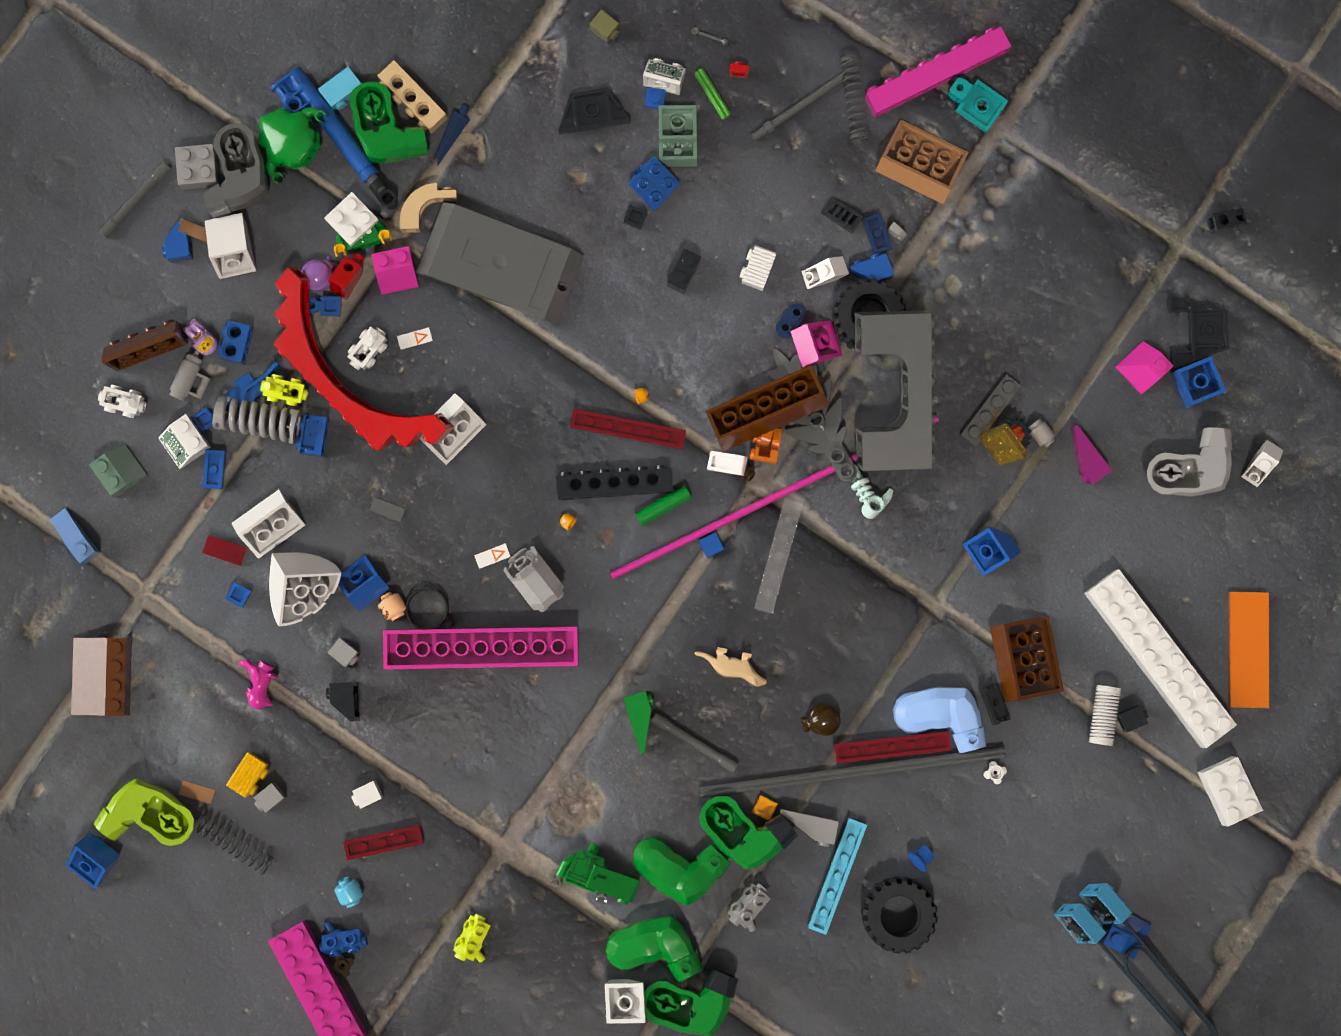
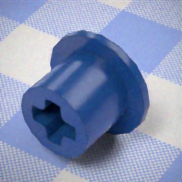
[908,845,935,873]

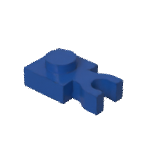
[309,296,341,317]

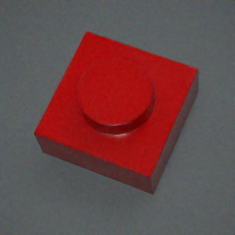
[729,62,749,78]

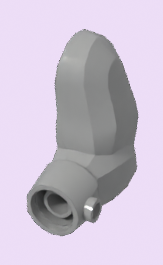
[1147,428,1233,497]

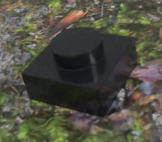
[623,205,648,230]

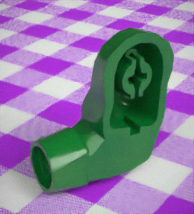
[632,836,731,905]

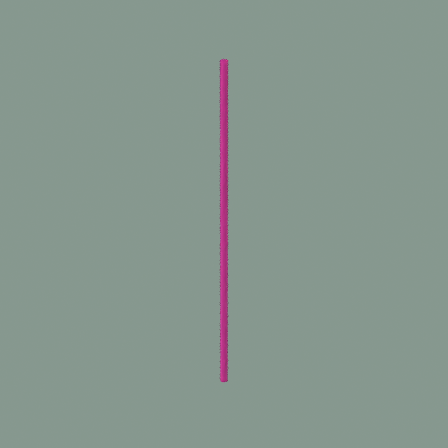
[610,415,939,579]

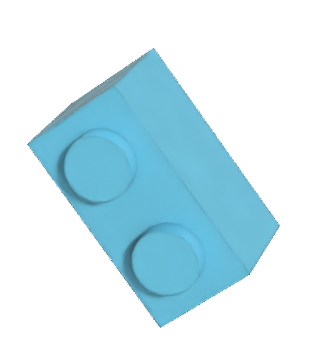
[318,67,361,111]

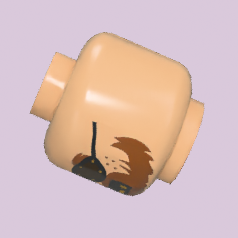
[378,592,406,622]

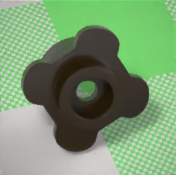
[331,954,354,977]

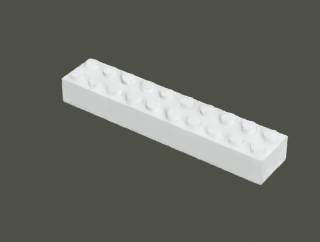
[1084,569,1237,748]

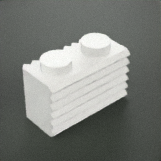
[740,245,776,291]

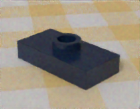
[862,213,892,254]

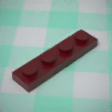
[343,825,424,860]

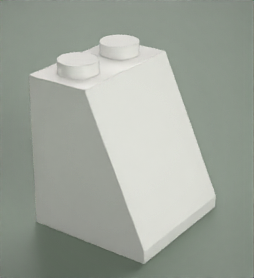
[205,213,256,279]

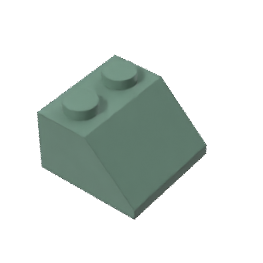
[89,445,148,498]

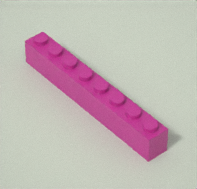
[865,27,1011,118]

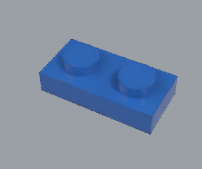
[202,450,226,490]

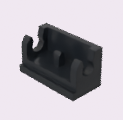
[979,682,1011,725]

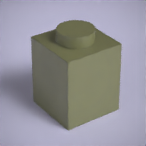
[589,10,620,43]

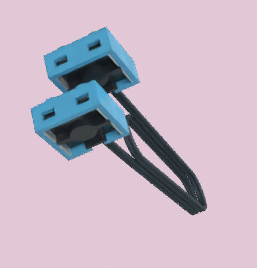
[1053,883,1218,1036]

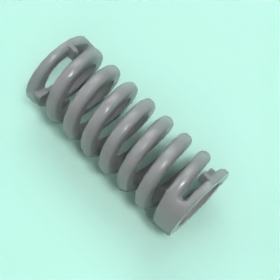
[213,395,302,444]

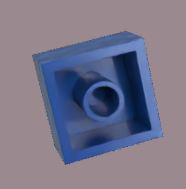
[1171,356,1226,408]

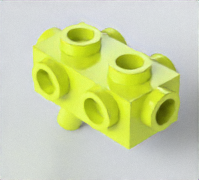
[260,374,308,407]
[453,914,491,963]

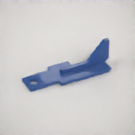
[215,362,285,414]

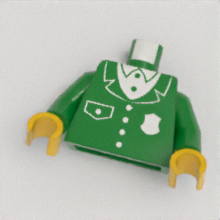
[334,219,393,257]

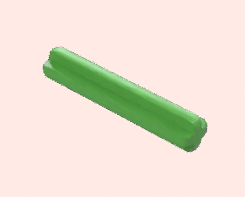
[695,68,730,119]

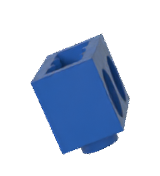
[217,320,254,365]

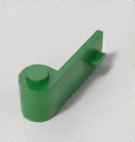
[585,865,641,905]

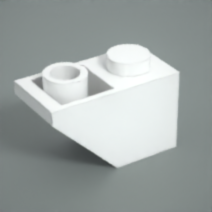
[801,256,849,289]
[1241,440,1283,487]

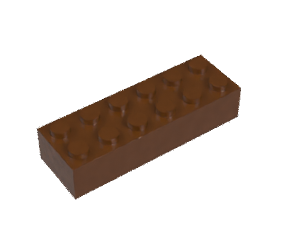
[706,365,829,452]

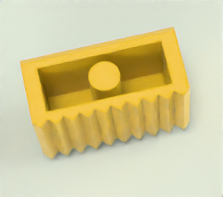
[226,752,269,798]

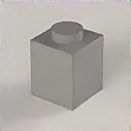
[327,638,360,667]
[253,782,287,813]

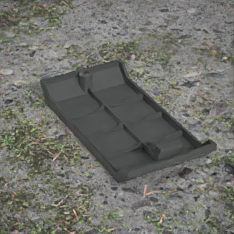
[416,202,584,327]

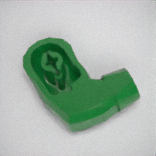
[349,82,429,163]
[605,914,703,982]

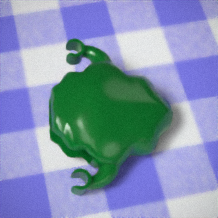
[258,107,329,185]

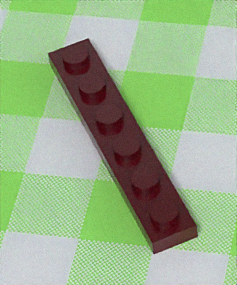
[570,409,686,450]
[833,731,951,764]

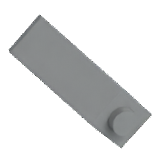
[780,809,839,847]

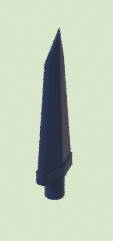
[437,105,470,166]

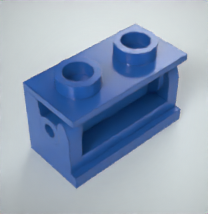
[296,414,330,457]

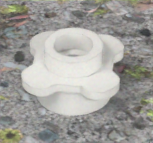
[984,761,1007,784]

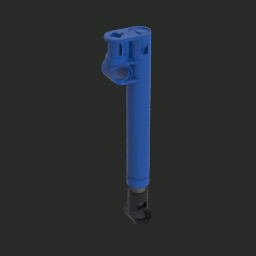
[271,67,398,210]

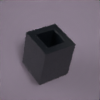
[1116,705,1149,732]

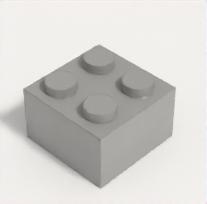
[175,144,220,190]

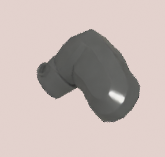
[202,123,269,218]

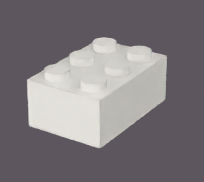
[1197,756,1263,827]

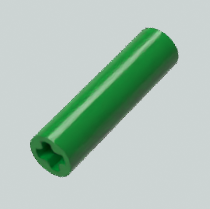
[635,485,692,527]

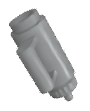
[169,350,210,401]

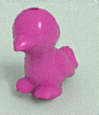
[238,659,278,710]

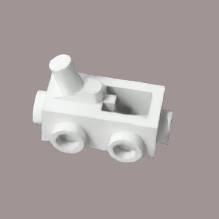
[347,326,388,370]
[98,385,147,418]

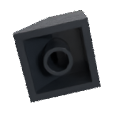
[326,682,360,722]

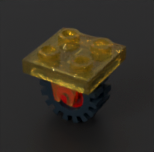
[979,417,1032,466]

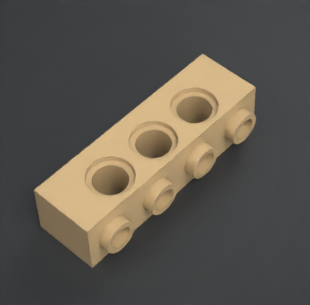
[377,60,448,134]

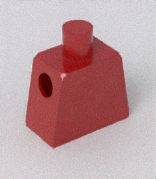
[328,253,365,300]

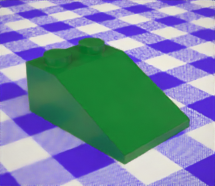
[623,691,654,754]

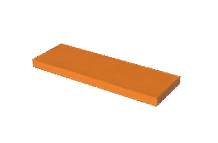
[1229,592,1269,708]

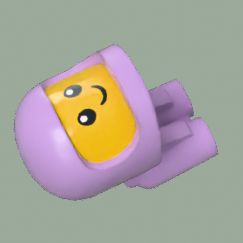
[183,319,218,355]

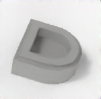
[887,222,907,241]

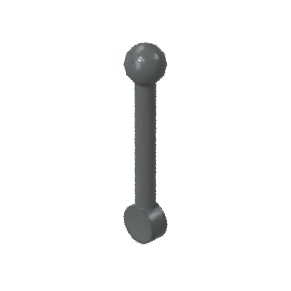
[691,27,729,45]

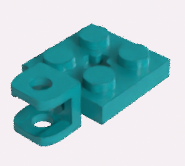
[947,78,1008,133]

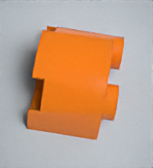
[750,428,782,465]

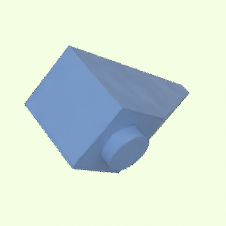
[50,508,100,565]

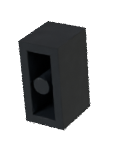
[667,248,701,294]

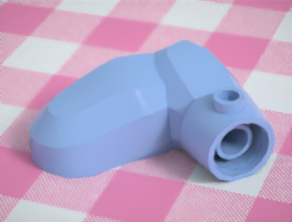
[893,687,986,753]

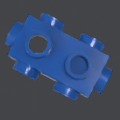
[319,922,368,957]

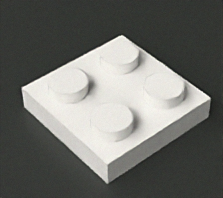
[324,192,379,247]

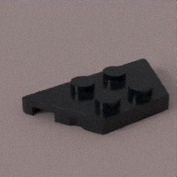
[558,88,631,135]

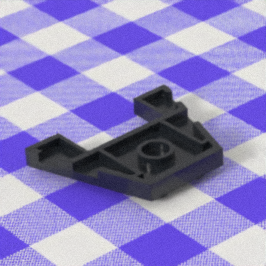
[1168,295,1229,369]

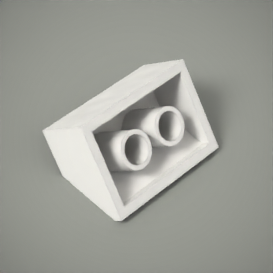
[419,394,487,465]
[232,489,305,559]

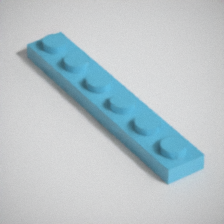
[808,818,867,935]

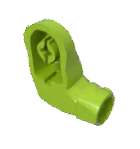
[94,778,194,846]

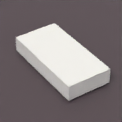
[707,451,748,476]

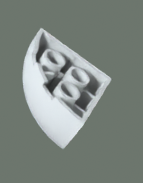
[269,552,341,626]

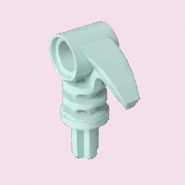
[847,465,893,519]

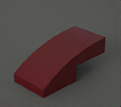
[202,535,247,566]

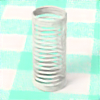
[1089,685,1121,746]

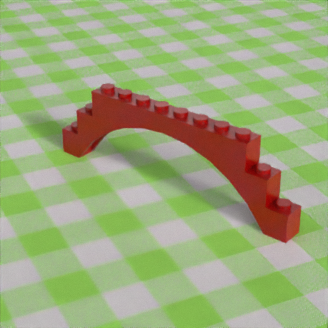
[273,267,455,451]

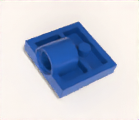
[628,156,680,211]

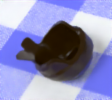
[800,703,841,736]

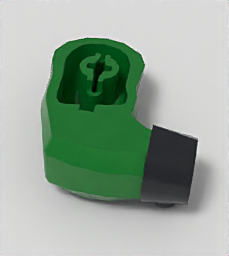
[699,796,798,870]
[644,968,739,1036]

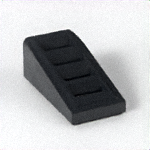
[821,197,864,234]

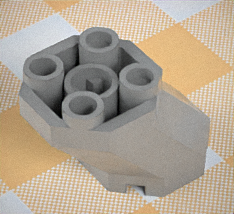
[504,546,564,612]

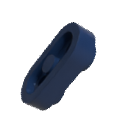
[775,304,806,339]

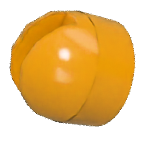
[634,388,649,404]
[560,514,577,531]

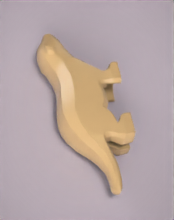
[695,647,767,687]

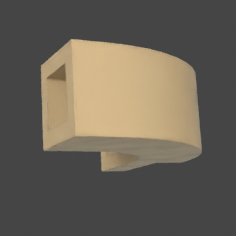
[400,183,458,233]

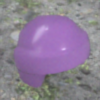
[302,257,338,291]

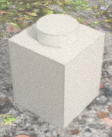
[351,780,384,809]

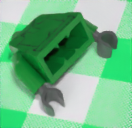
[550,844,609,905]

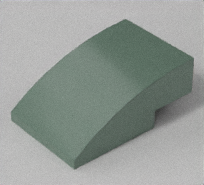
[658,105,697,167]

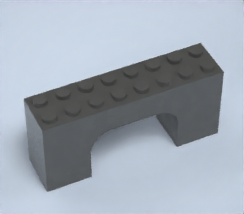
[855,310,935,471]

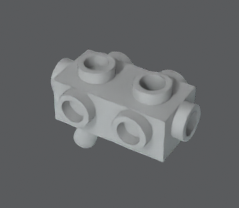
[728,883,771,932]

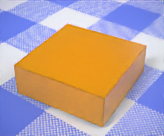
[752,795,778,821]

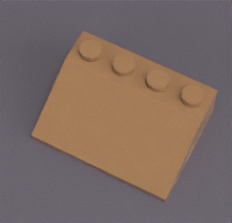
[875,120,969,204]

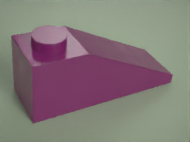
[1071,425,1112,486]

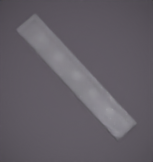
[754,498,803,614]

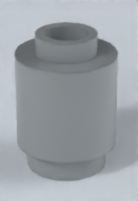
[1028,419,1056,447]

